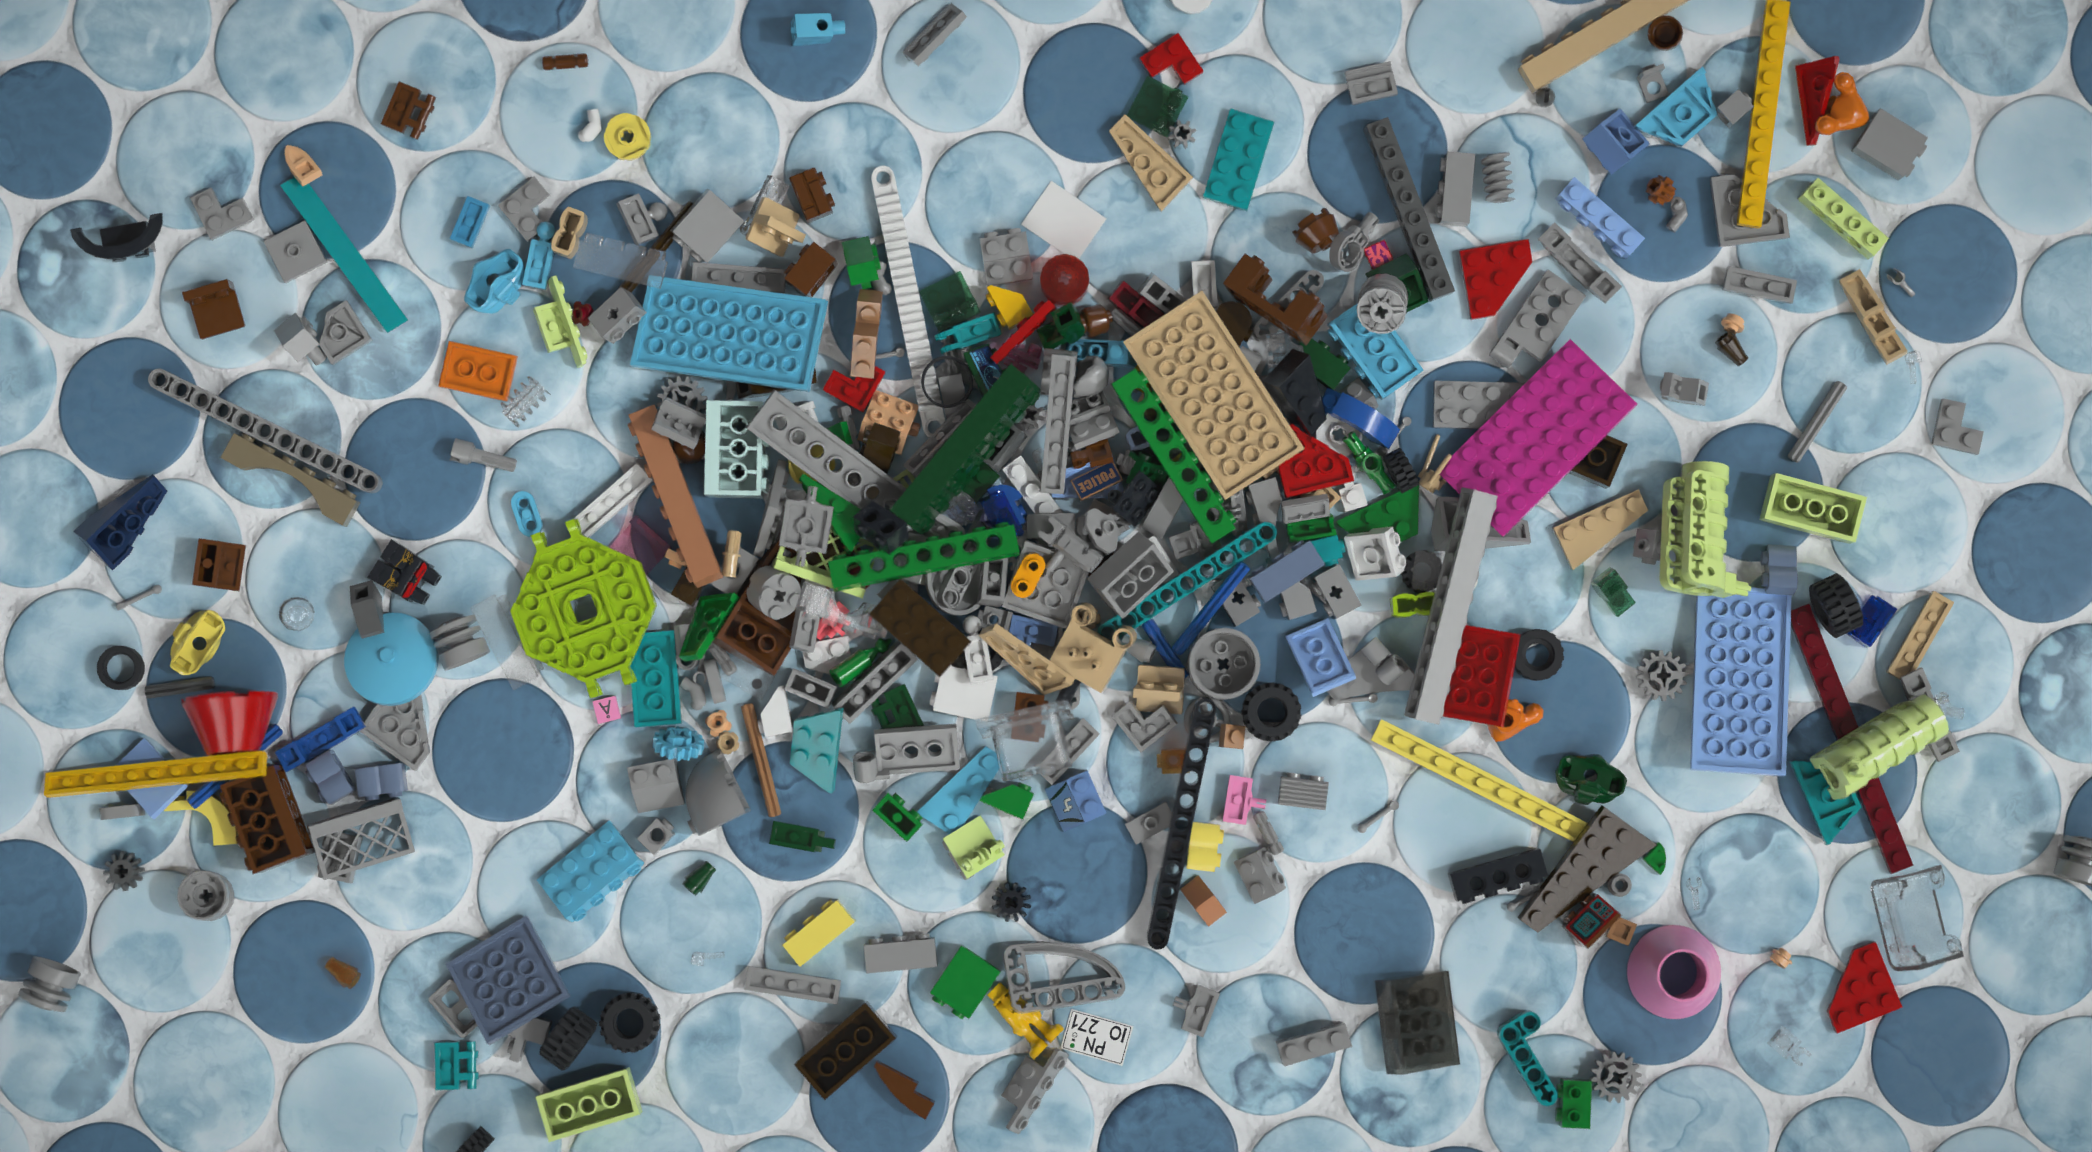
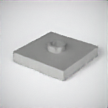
[264,221,328,283]

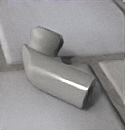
[870,262,892,295]

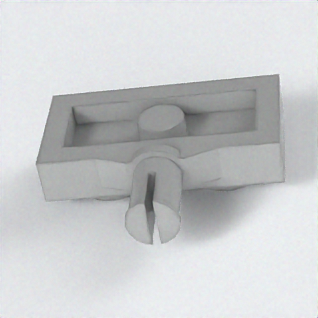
[1172,985,1220,1037]

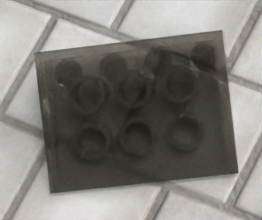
[1375,971,1460,1075]

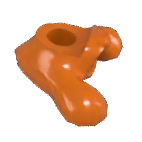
[1815,72,1869,135]
[1487,699,1544,742]

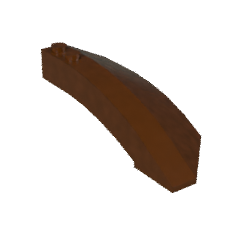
[712,481,854,676]

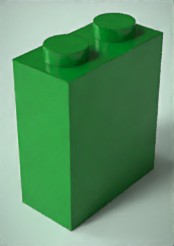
[930,945,1001,1020]

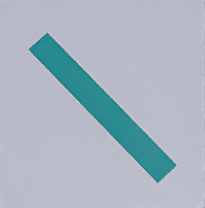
[280,177,408,333]

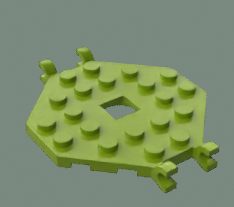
[510,519,657,698]

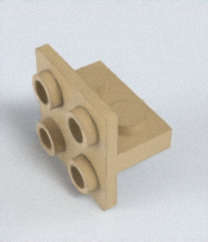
[746,197,806,257]
[1133,664,1185,714]

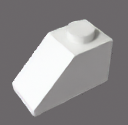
[758,685,793,737]

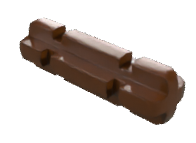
[542,53,588,70]

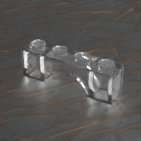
[795,582,887,640]

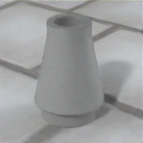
[1122,635,1156,663]

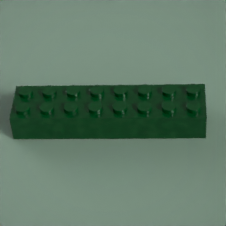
[890,364,1042,535]

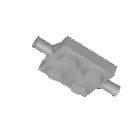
[779,486,834,567]

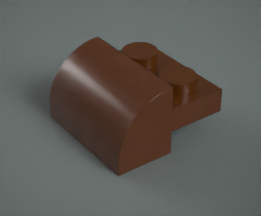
[192,538,246,591]

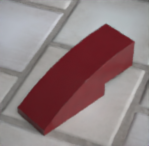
[1107,281,1165,329]

